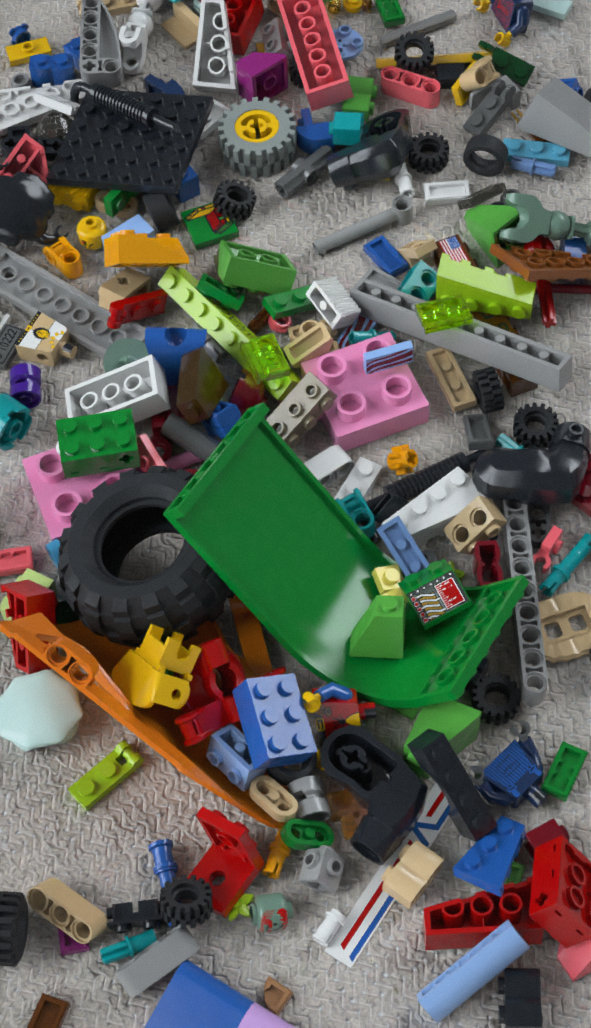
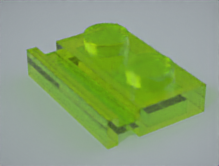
[415,294,473,334]
[240,333,291,384]

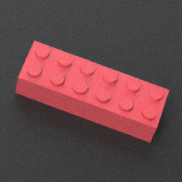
[277,0,354,111]

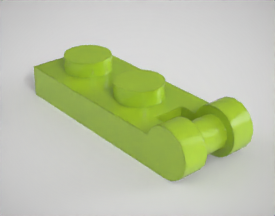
[68,740,144,811]

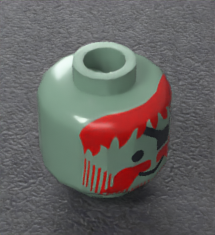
[250,892,293,932]

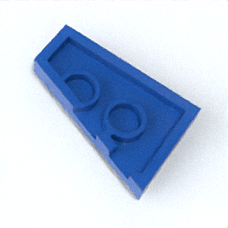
[453,816,526,897]

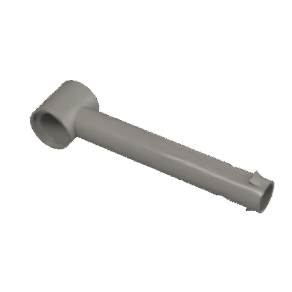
[312,195,413,255]

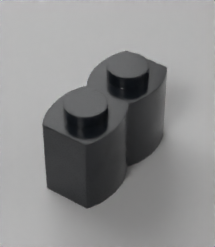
[497,968,542,1028]

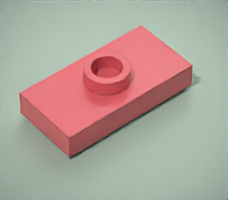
[137,433,167,473]
[0,546,34,577]

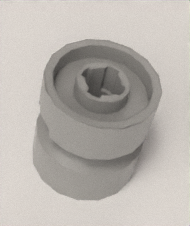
[287,775,331,822]

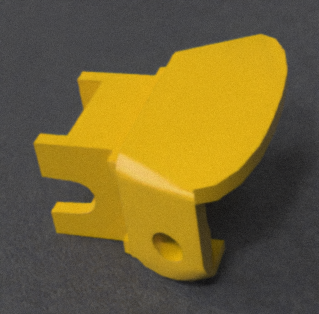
[111,624,201,709]

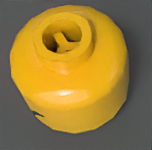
[77,216,108,250]

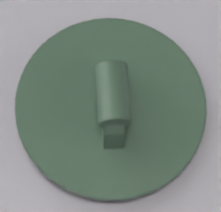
[103,338,149,373]

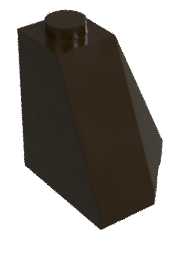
[176,346,229,425]

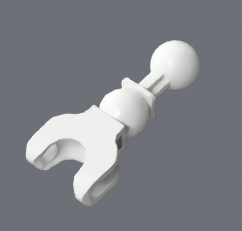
[119,0,163,74]

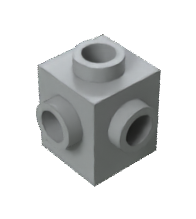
[298,845,346,892]

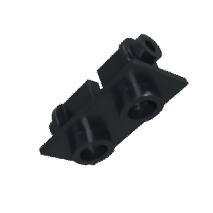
[106,898,166,934]

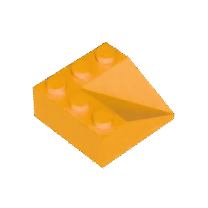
[104,230,189,267]

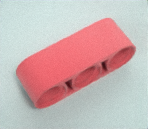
[381,66,441,109]

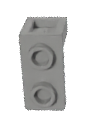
[469,75,521,111]

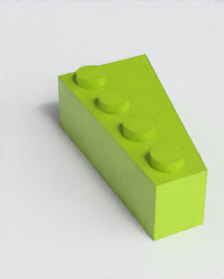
[435,253,537,320]

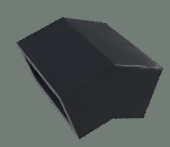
[436,63,464,89]
[372,489,409,525]

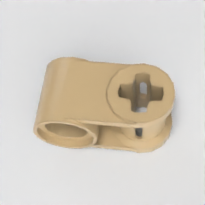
[459,55,500,92]

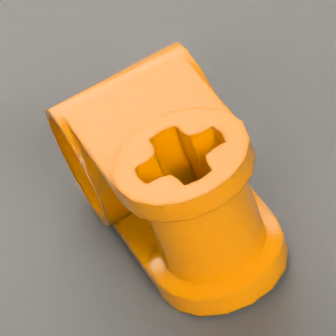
[43,236,84,279]

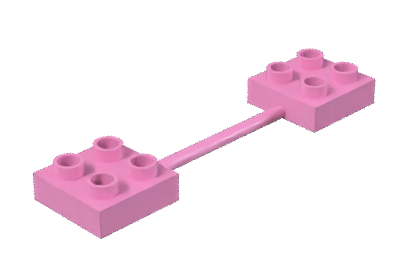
[22,332,429,542]

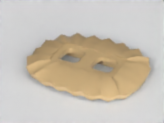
[522,592,591,664]

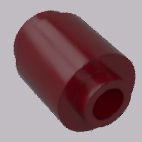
[149,432,173,462]

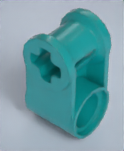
[335,488,376,538]

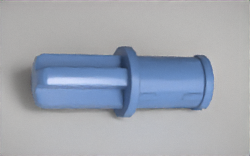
[510,155,557,177]

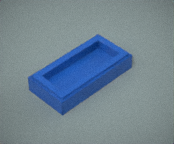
[363,235,409,277]

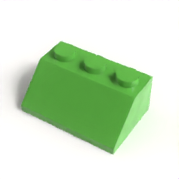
[218,240,297,295]

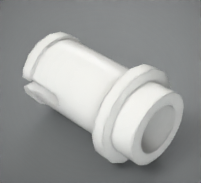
[312,908,346,948]

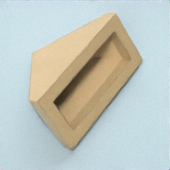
[283,321,334,368]

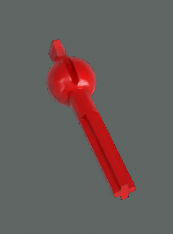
[523,235,557,328]

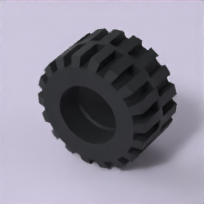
[0,891,28,967]

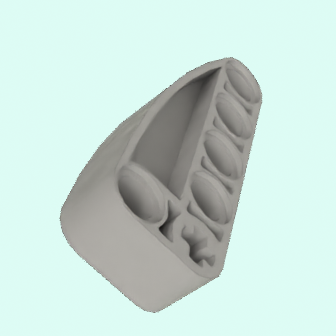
[79,0,123,88]

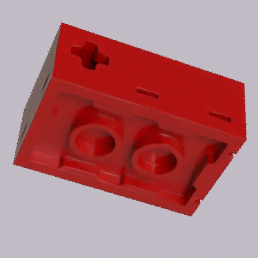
[529,835,591,948]

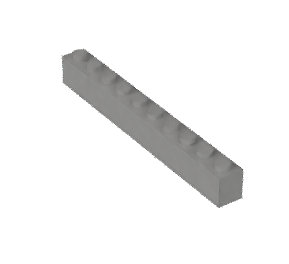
[349,277,572,392]

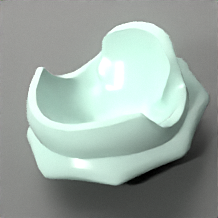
[0,670,83,752]

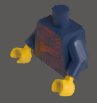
[473,0,533,47]

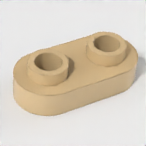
[94,190,139,218]
[249,775,298,822]

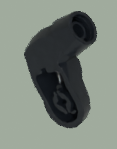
[326,108,413,191]
[472,422,591,506]
[320,725,428,865]

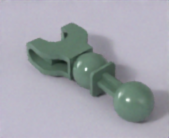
[499,193,591,247]

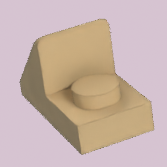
[397,239,438,268]

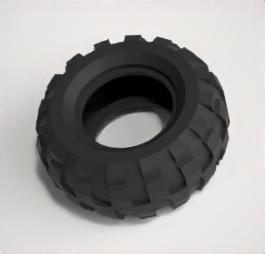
[58,466,235,648]

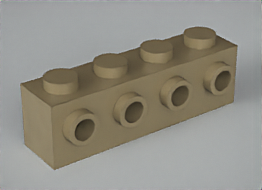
[266,371,338,449]

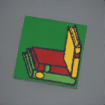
[180,203,239,250]

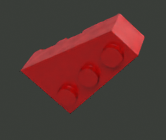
[0,579,59,674]

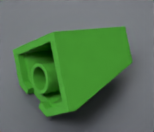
[349,595,406,659]

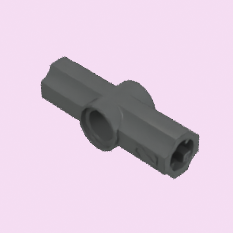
[274,145,334,199]

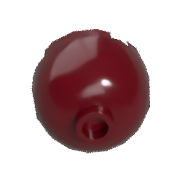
[228,368,268,417]

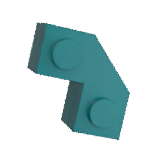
[329,111,364,146]

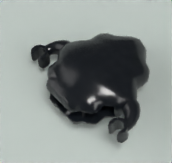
[0,154,69,247]

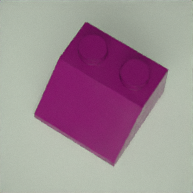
[236,52,288,102]

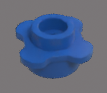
[9,23,31,45]

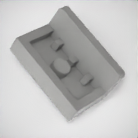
[261,17,294,62]

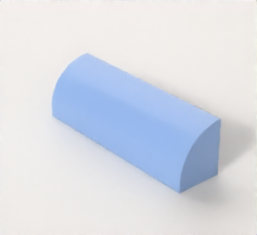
[416,920,531,1023]

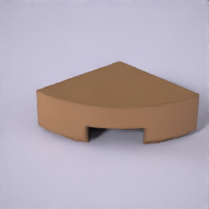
[264,976,293,1017]

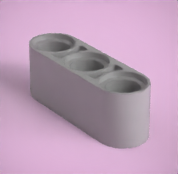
[114,924,200,998]

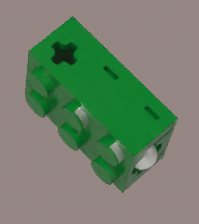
[56,408,141,479]

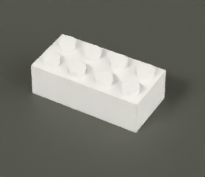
[65,354,171,423]

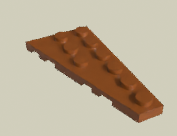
[489,243,591,282]

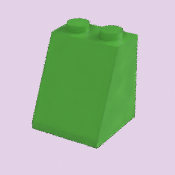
[403,701,482,779]

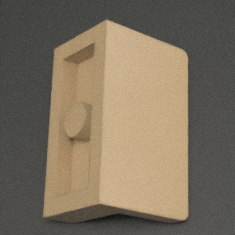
[161,1,199,49]

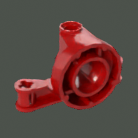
[173,637,286,746]

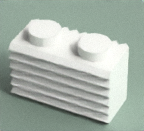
[306,276,361,330]

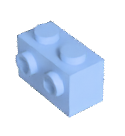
[206,723,266,792]

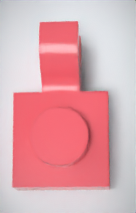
[533,526,564,574]

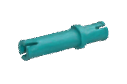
[539,533,591,597]

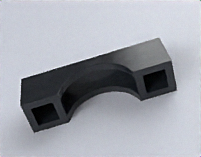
[407,728,497,842]

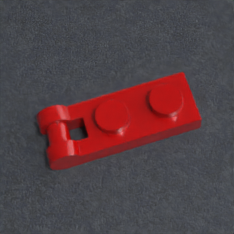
[107,289,168,329]

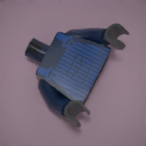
[468,721,548,808]

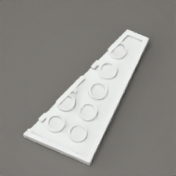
[0,79,86,137]

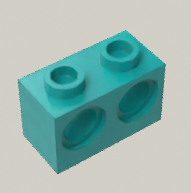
[397,260,437,301]

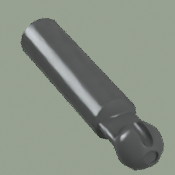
[160,413,220,461]

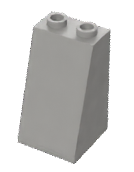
[517,77,591,158]

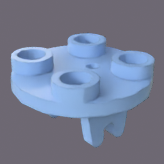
[333,25,363,61]

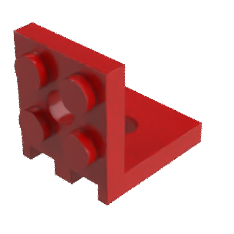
[187,806,265,918]

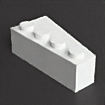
[192,0,238,94]
[382,466,493,547]

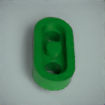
[280,818,334,850]

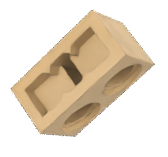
[443,495,507,555]

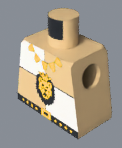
[15,311,77,366]

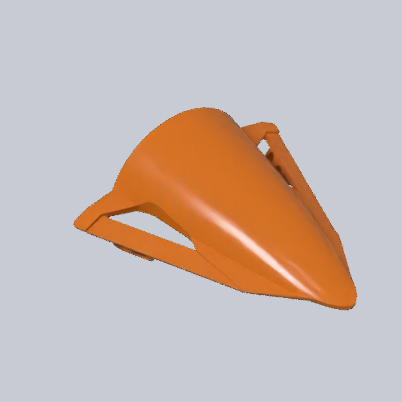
[0,594,288,829]

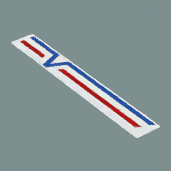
[324,783,450,968]

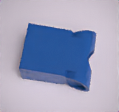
[145,327,207,386]

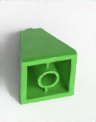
[464,205,524,268]

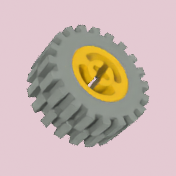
[218,97,297,178]

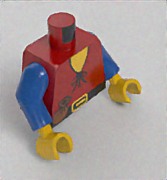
[303,682,377,770]

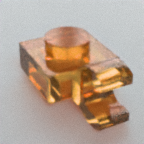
[325,790,360,841]

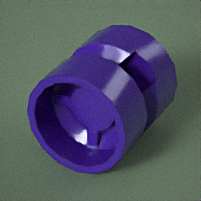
[10,363,42,409]

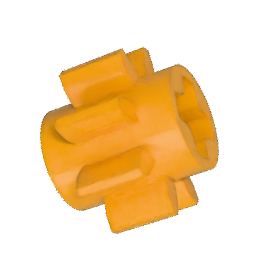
[387,444,418,476]

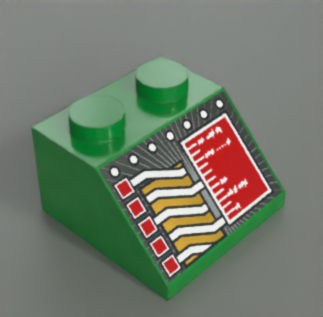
[398,559,473,630]

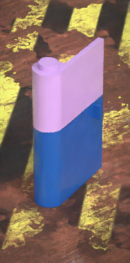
[144,960,296,1028]

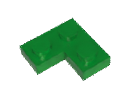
[196,273,248,311]

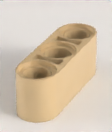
[27,877,108,944]

